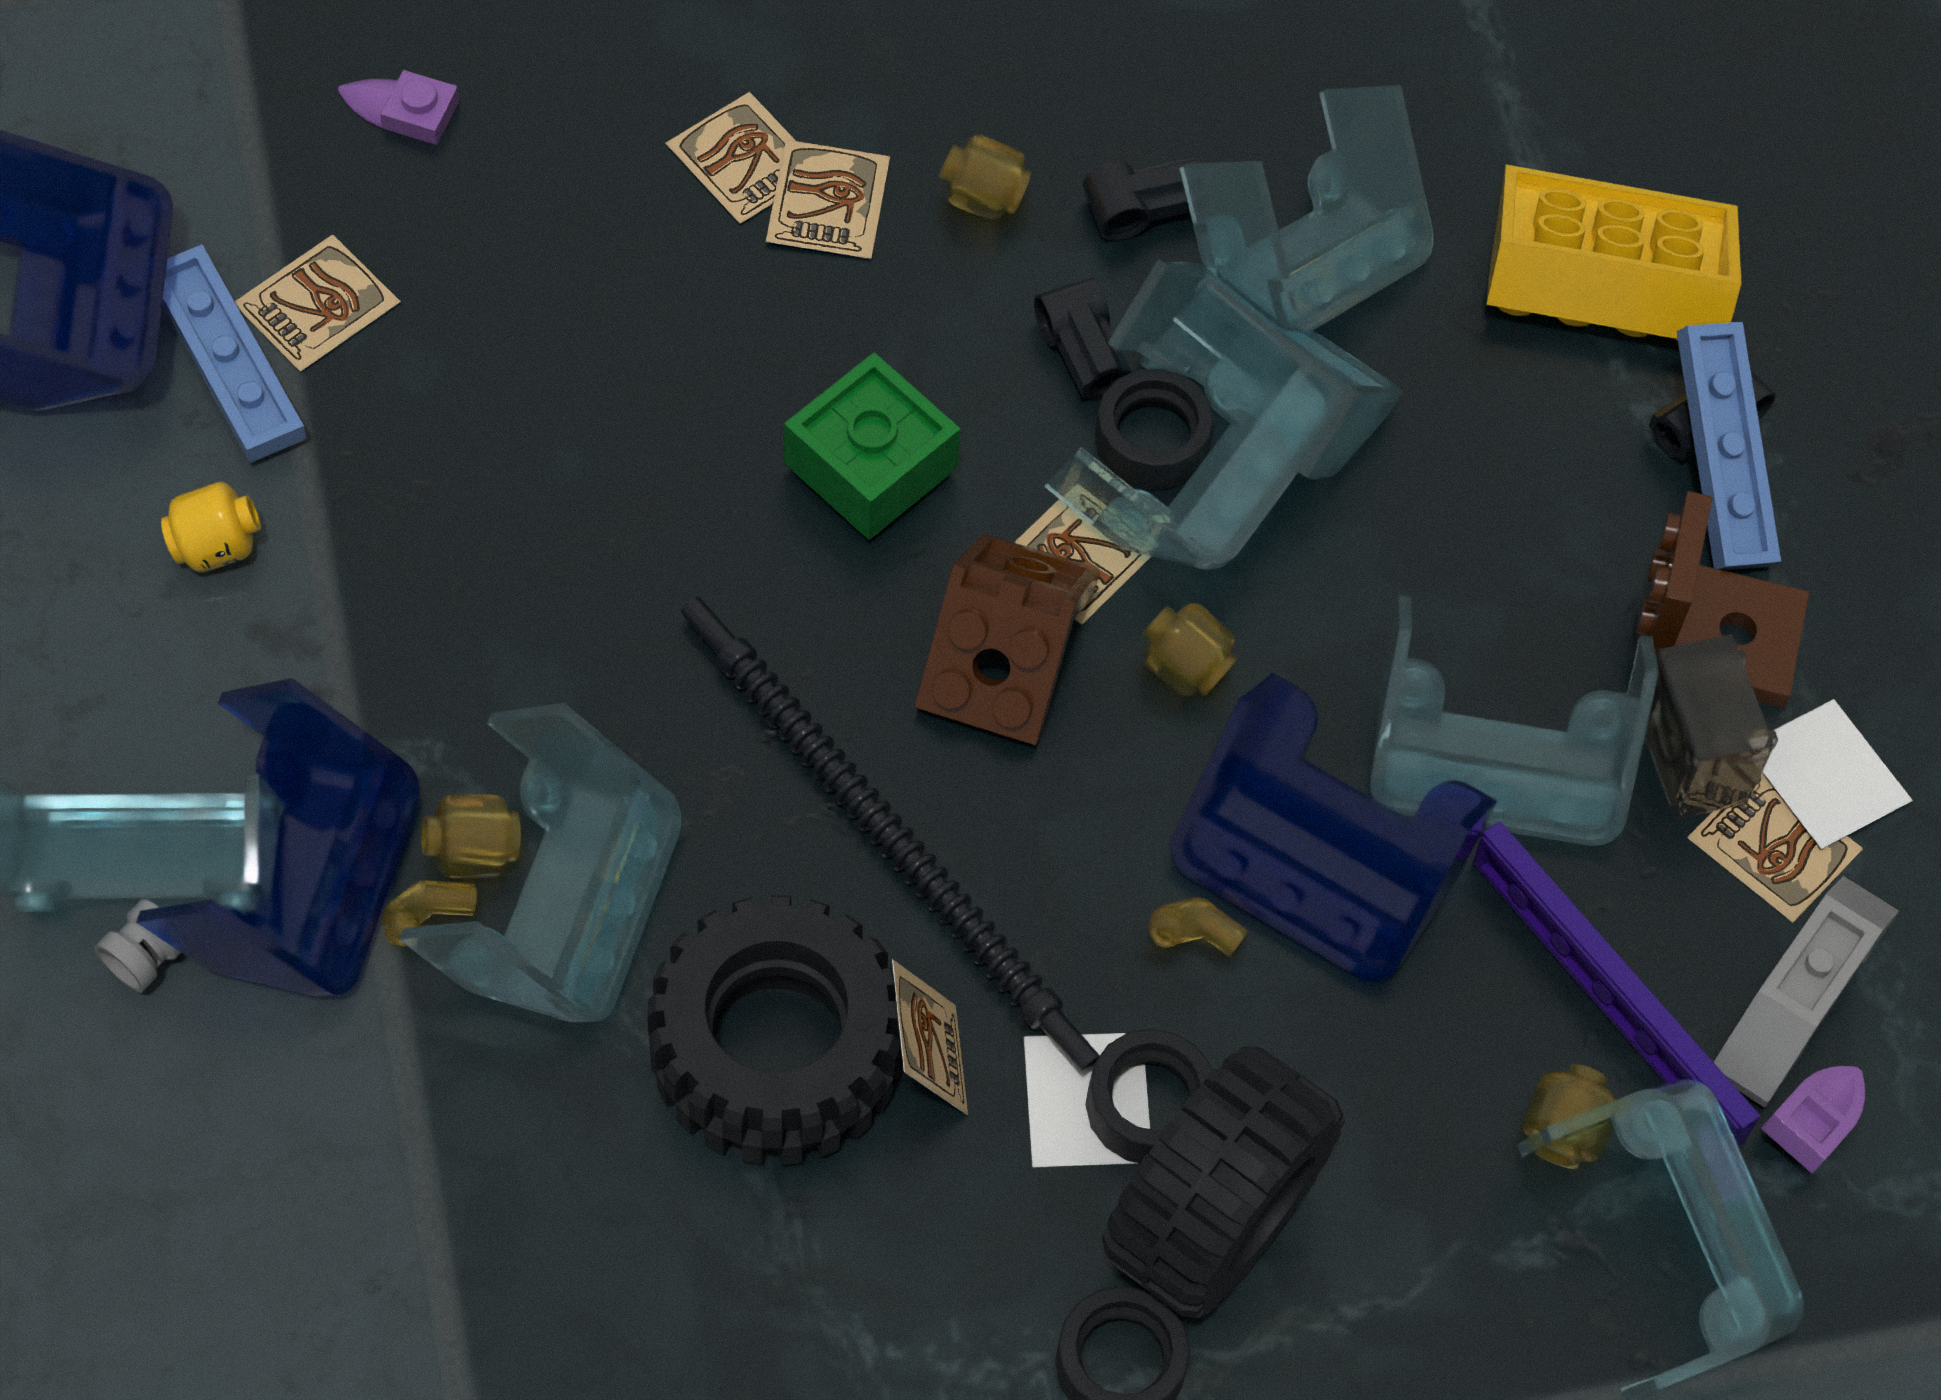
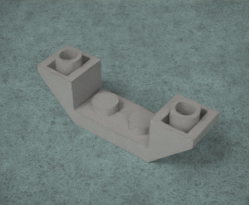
[1714,876,1899,1108]

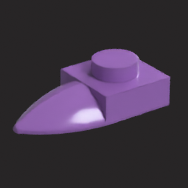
[338,70,459,145]
[1761,1066,1865,1174]

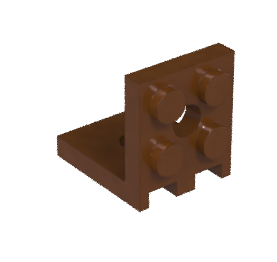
[1636,491,1809,708]
[915,533,1101,745]

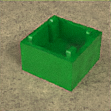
[784,352,961,540]

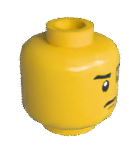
[161,482,261,573]

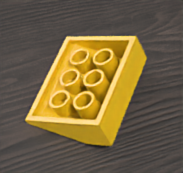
[1486,164,1741,341]

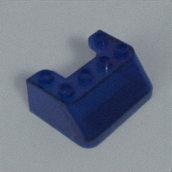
[0,130,173,411]
[1170,673,1498,981]

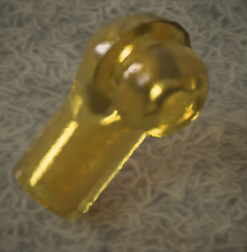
[381,880,477,946]
[1148,897,1249,957]

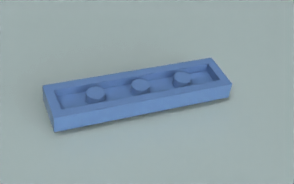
[146,244,306,463]
[1677,322,1781,571]

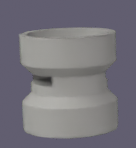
[94,899,190,993]

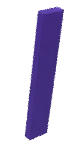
[1473,821,1760,1154]

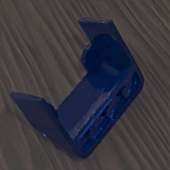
[136,678,420,997]

